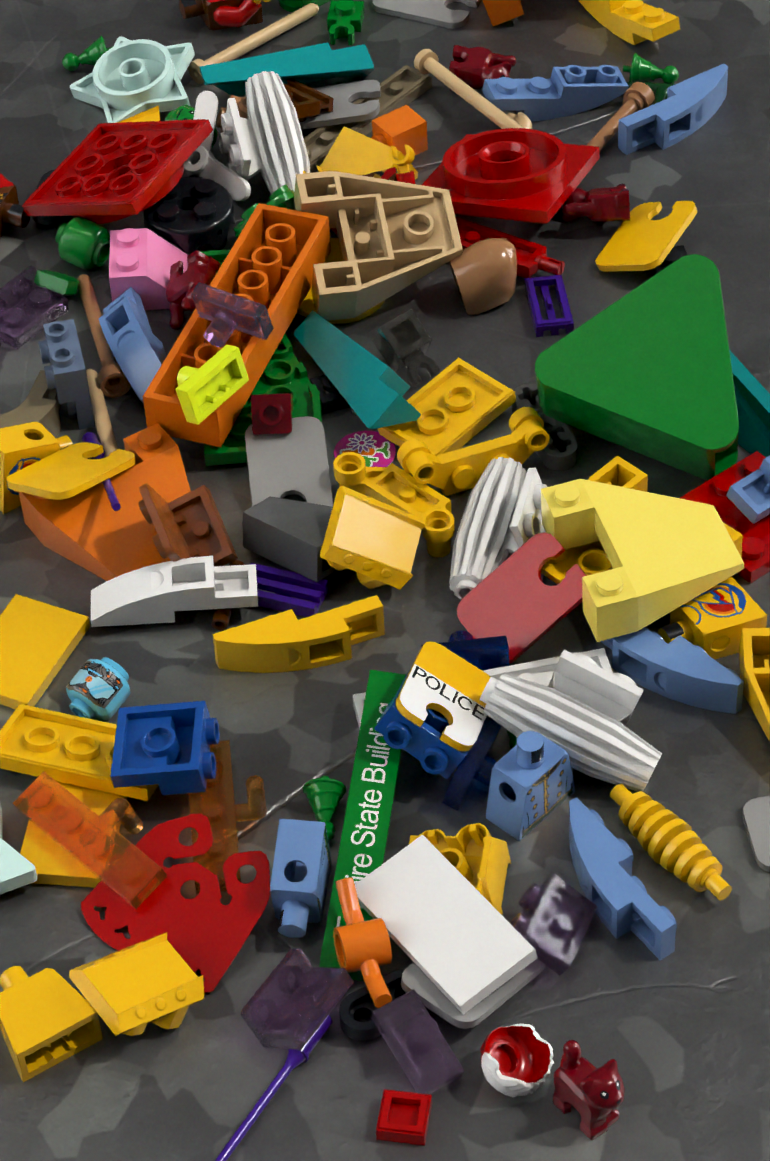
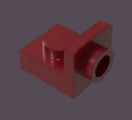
[251,393,293,435]

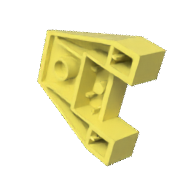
[541,479,744,642]

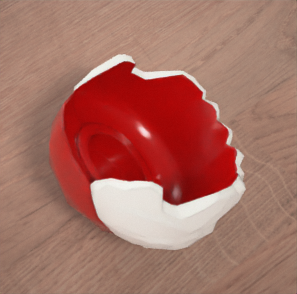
[480,1024,554,1098]

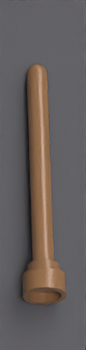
[586,82,655,151]
[77,274,131,398]

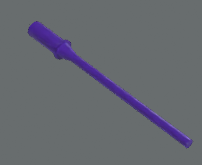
[82,432,121,511]
[215,1011,333,1161]

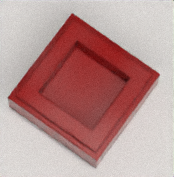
[376,1089,432,1146]

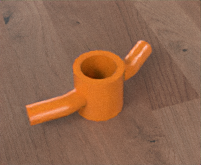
[333,877,392,1009]

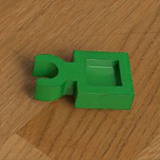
[327,0,365,45]

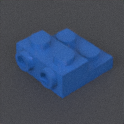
[374,670,468,779]
[110,701,220,795]

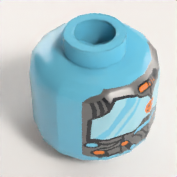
[66,657,130,721]

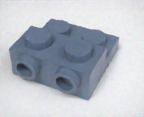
[38,319,95,430]

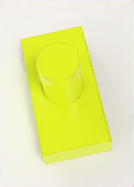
[175,344,249,425]

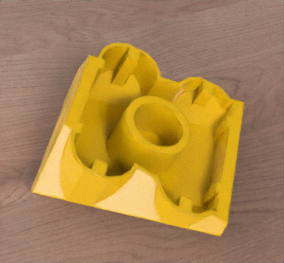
[320,486,427,590]
[409,823,511,914]
[69,932,204,1036]

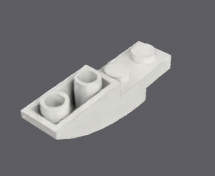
[91,555,258,627]

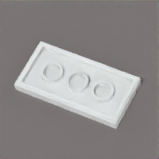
[355,834,538,1015]

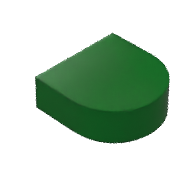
[34,270,80,295]

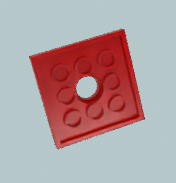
[22,119,213,224]
[422,128,600,224]

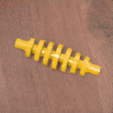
[610,784,732,901]

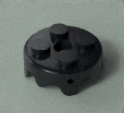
[143,177,235,254]

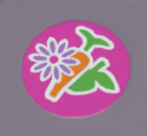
[333,430,396,467]

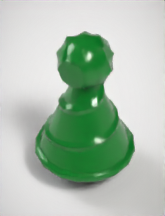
[62,35,113,71]
[623,53,679,84]
[302,775,346,843]

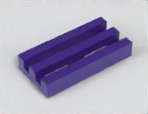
[525,275,574,337]
[250,563,329,617]

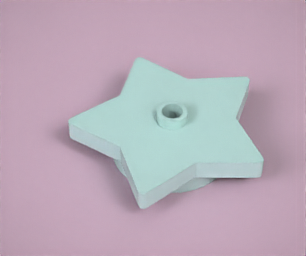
[70,36,195,123]

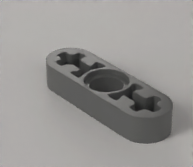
[512,383,578,471]

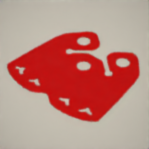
[81,814,270,993]

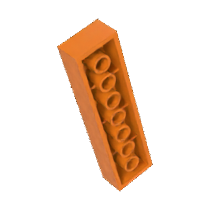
[143,203,331,447]

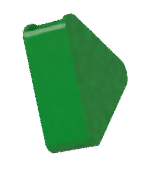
[535,254,739,480]

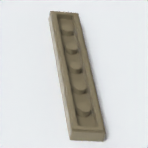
[304,65,432,173]

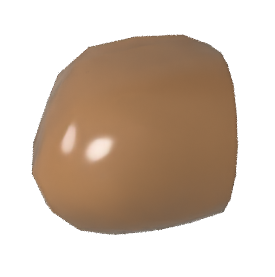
[449,238,517,315]

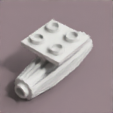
[218,71,310,210]
[449,457,547,600]
[479,649,662,792]

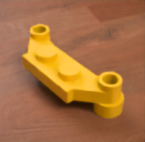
[397,407,550,496]
[333,452,455,557]

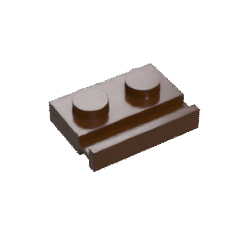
[283,79,333,122]

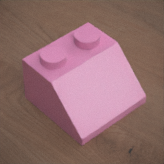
[109,228,188,310]

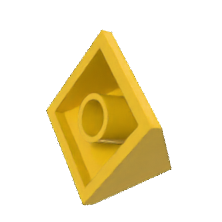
[318,126,418,180]

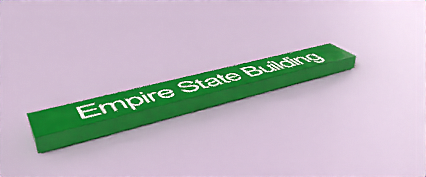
[318,670,406,981]

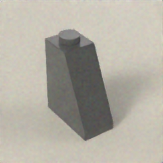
[242,496,337,582]

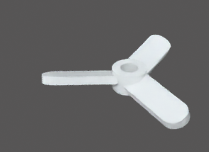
[181,91,251,201]

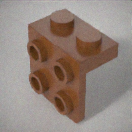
[138,483,238,567]

